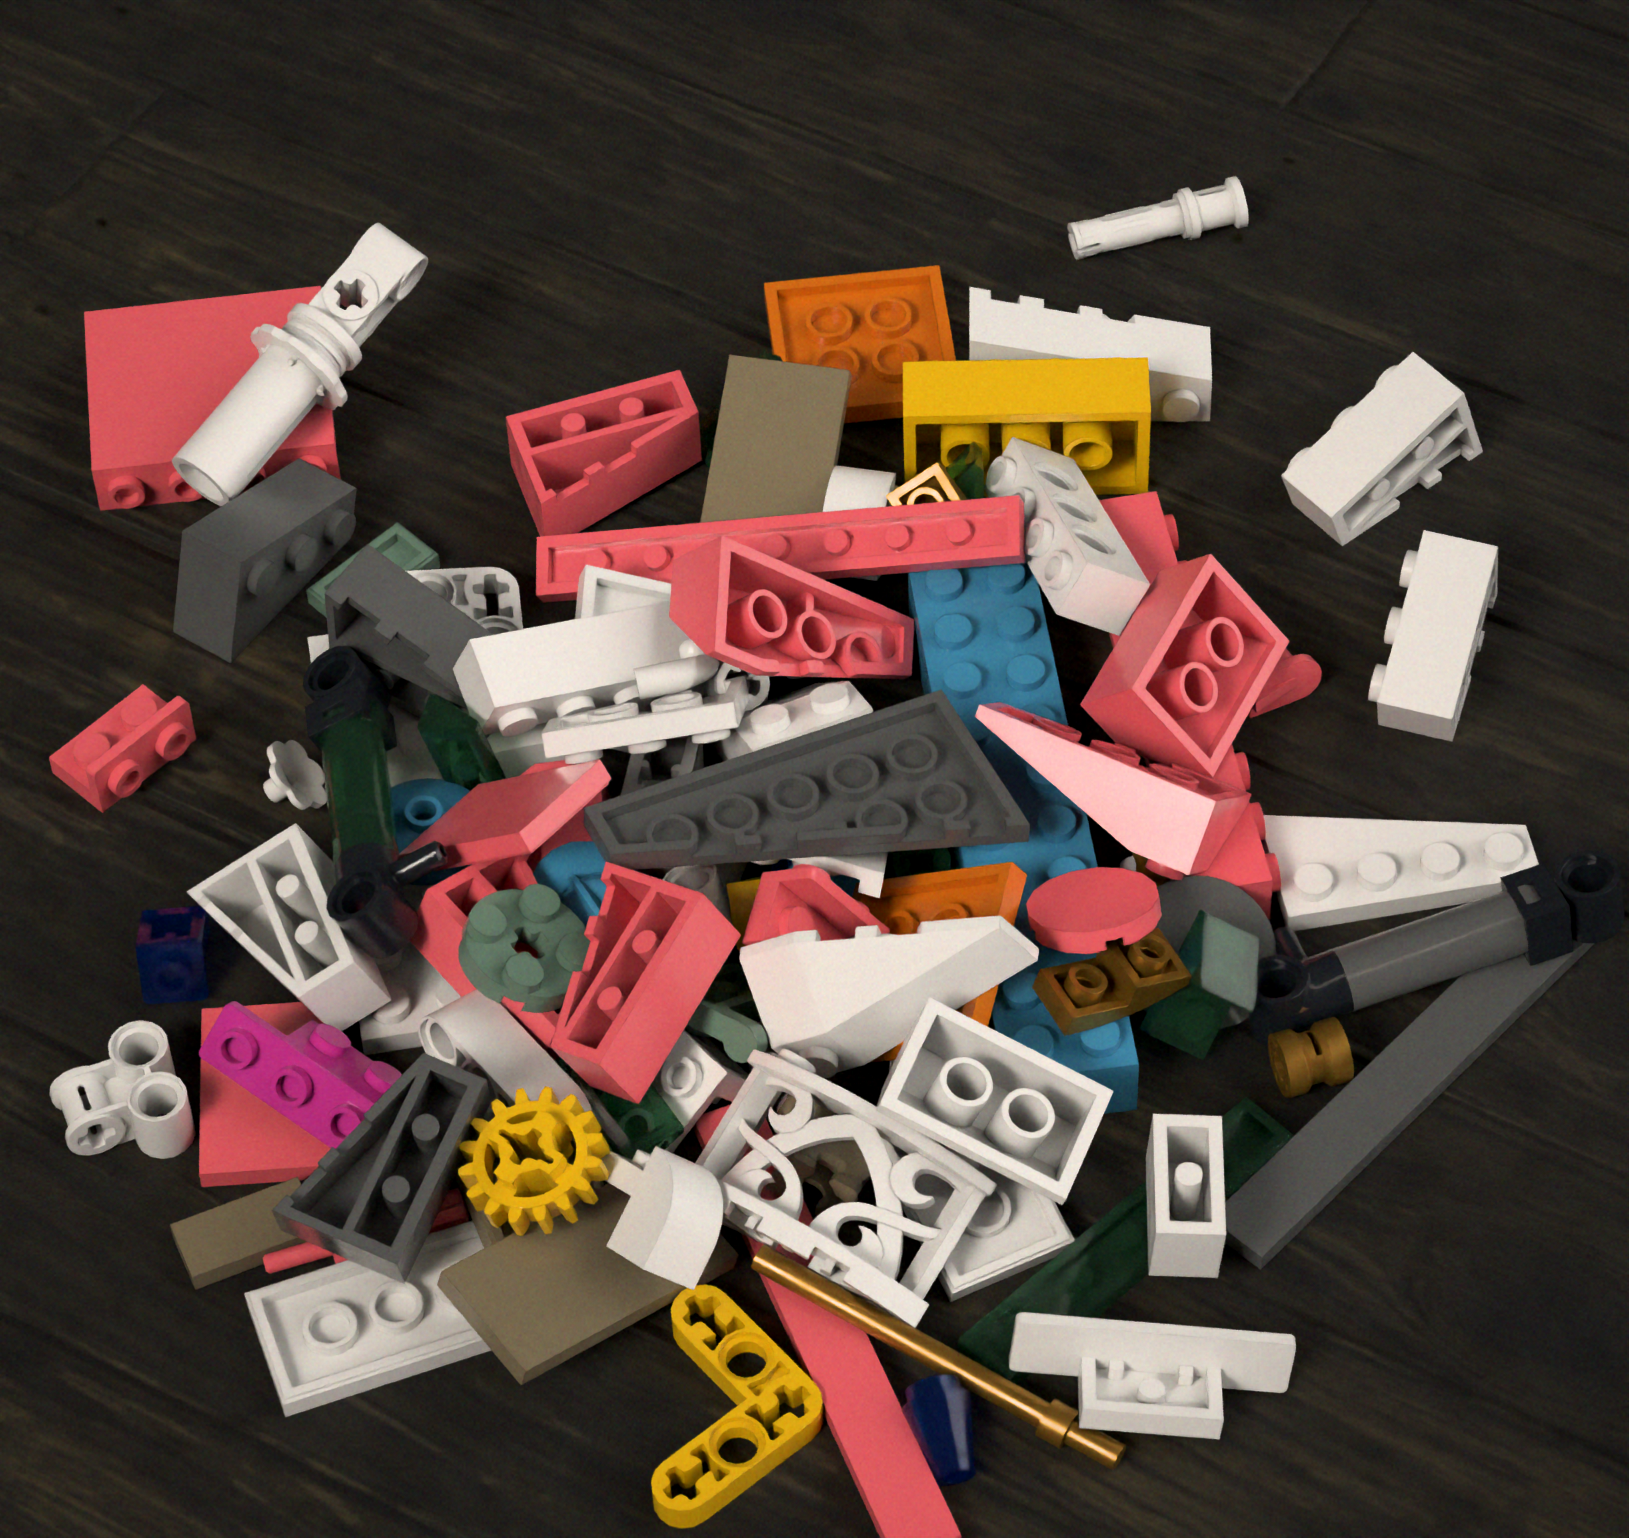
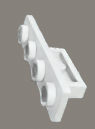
[1009,1312,1296,1439]

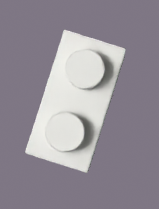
[1146,1114,1226,1278]

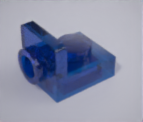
[135,906,210,1004]

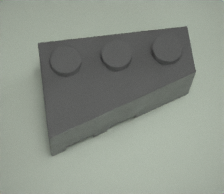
[173,458,357,663]
[325,544,494,747]
[272,1053,491,1284]

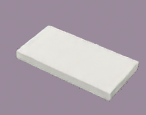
[244,1221,491,1417]

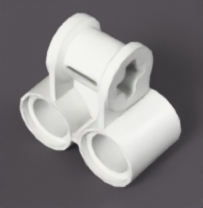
[49,1020,196,1159]

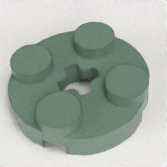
[458,884,590,1013]

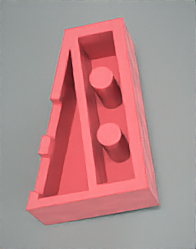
[410,854,563,1063]

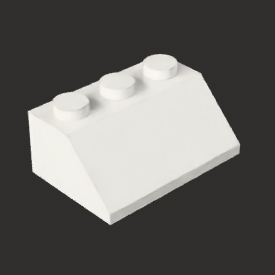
[876,998,1113,1205]

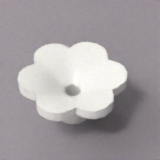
[263,740,327,810]

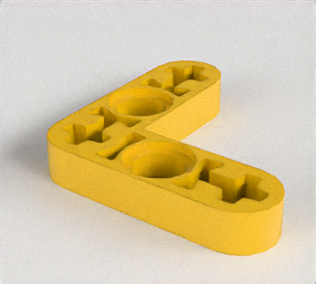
[651,1284,824,1529]

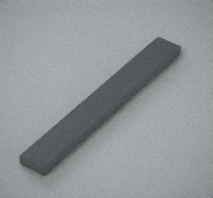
[1225,940,1595,1270]

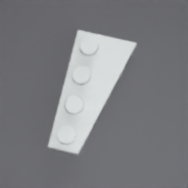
[1261,815,1539,931]

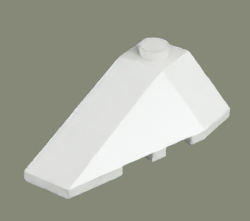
[739,916,1039,1078]

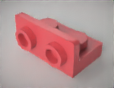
[49,684,197,813]
[742,864,890,946]

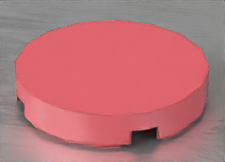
[1026,867,1162,954]

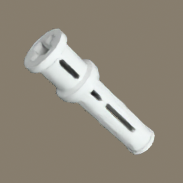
[1068,176,1249,260]

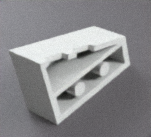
[1281,352,1483,546]
[1368,530,1498,741]

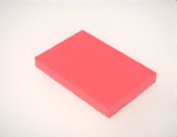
[397,760,612,871]
[199,1002,331,1187]

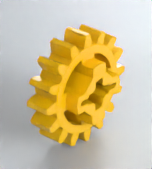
[458,1086,610,1236]

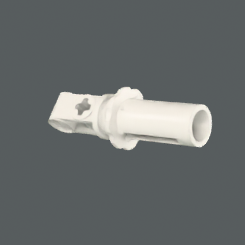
[172,223,428,506]

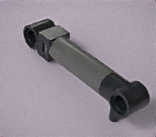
[1243,850,1625,1047]

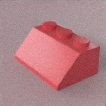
[1080,554,1289,777]

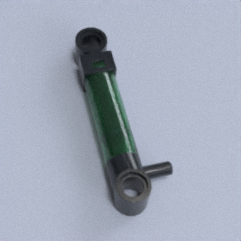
[303,646,448,959]

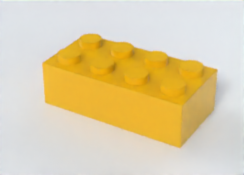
[903,357,1151,497]

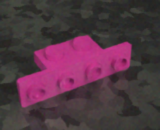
[199,1001,402,1149]

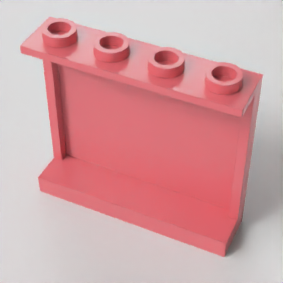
[84,286,341,511]

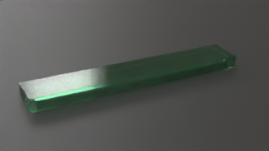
[958,1097,1294,1385]

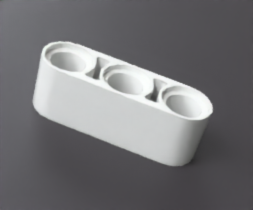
[418,989,592,1140]

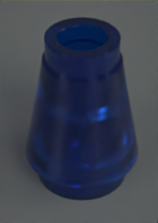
[902,1375,977,1486]

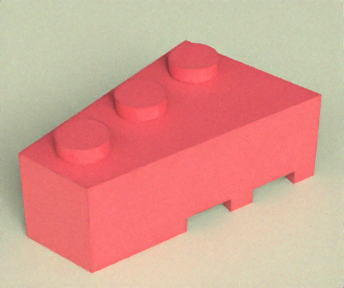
[506,370,702,537]
[550,861,741,1104]

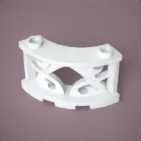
[696,1048,997,1328]

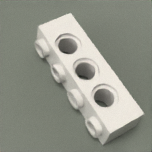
[983,437,1150,636]

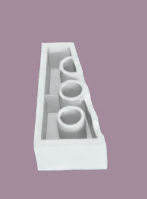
[969,287,1212,422]

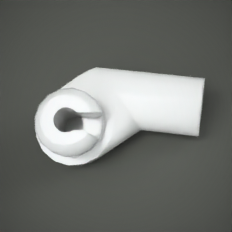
[634,639,719,700]

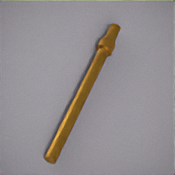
[751,1245,1126,1470]

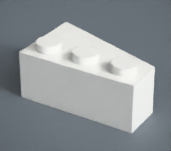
[187,823,392,1031]

